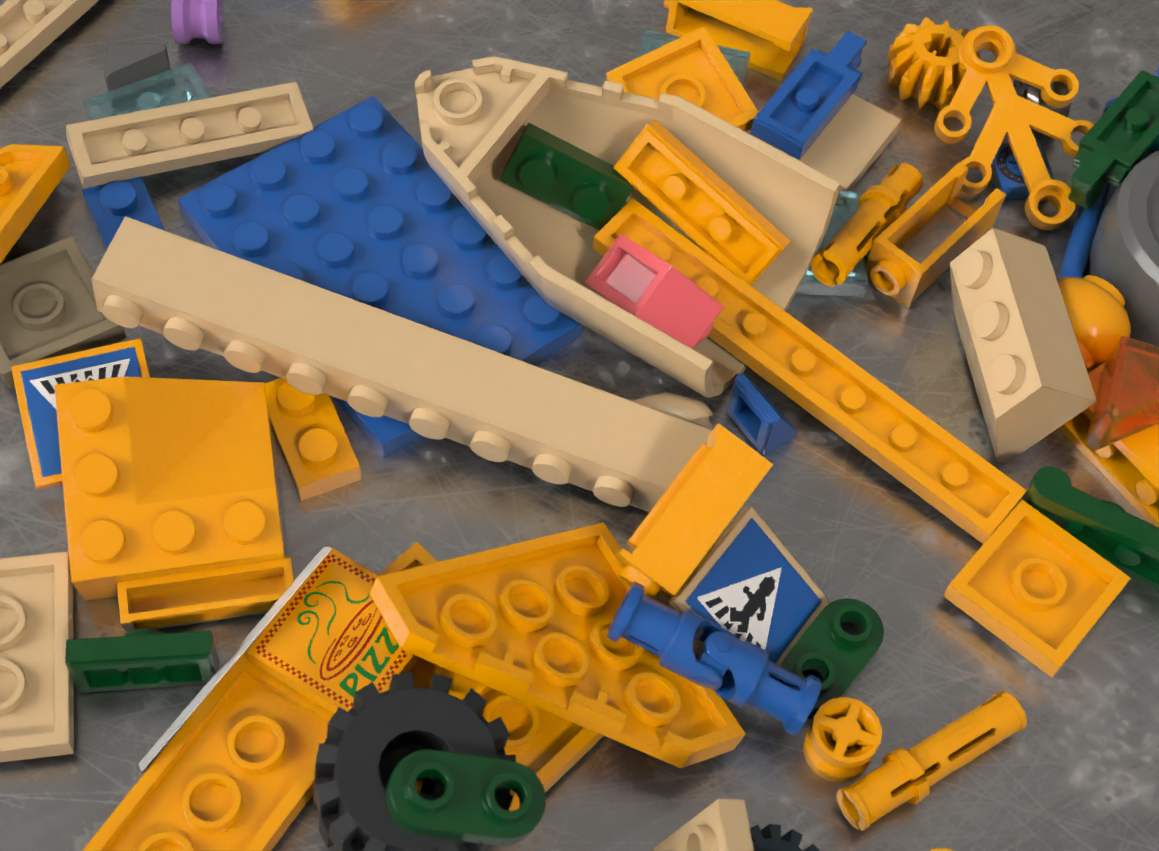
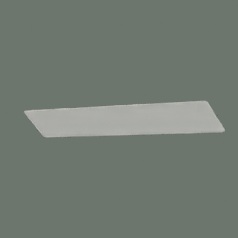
[139,546,332,771]

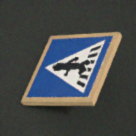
[669,506,830,666]

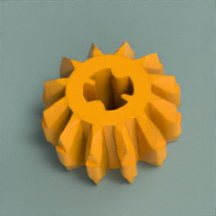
[887,17,981,111]

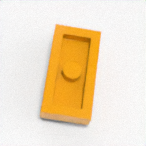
[265,378,362,501]

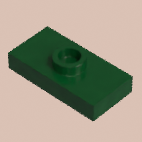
[65,628,219,693]

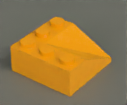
[54,376,286,601]

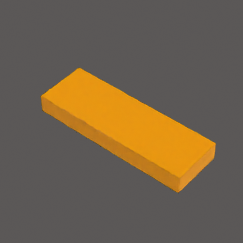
[613,119,791,286]

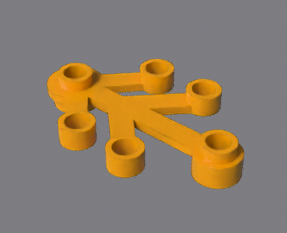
[934,25,1094,230]

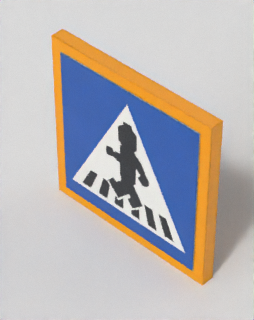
[11,338,150,490]

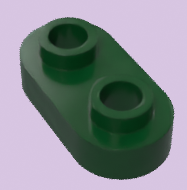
[780,598,884,719]
[385,750,546,846]

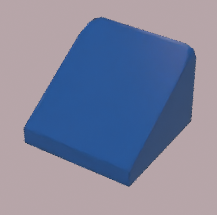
[727,373,798,456]

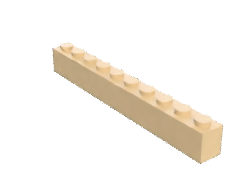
[91,216,712,512]

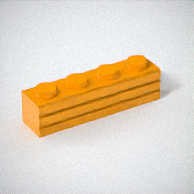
[117,557,295,633]

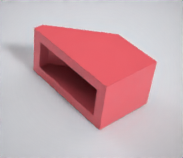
[584,234,724,349]

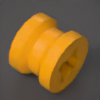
[803,697,882,783]

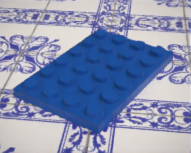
[177,96,584,459]

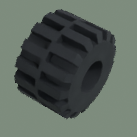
[314,672,516,851]

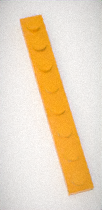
[593,198,1027,544]

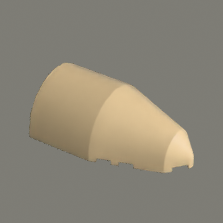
[415,56,841,398]

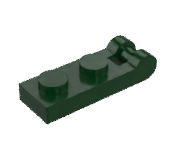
[1020,466,1159,592]

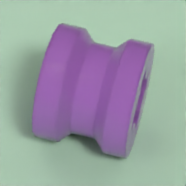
[171,0,224,44]

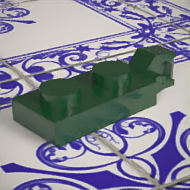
[1068,70,1159,209]

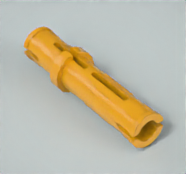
[811,163,923,287]
[836,691,1027,831]

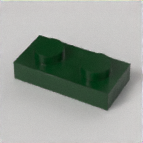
[499,122,634,231]

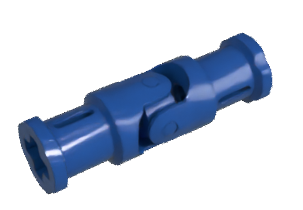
[606,581,822,736]

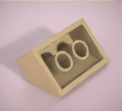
[950,228,1097,464]

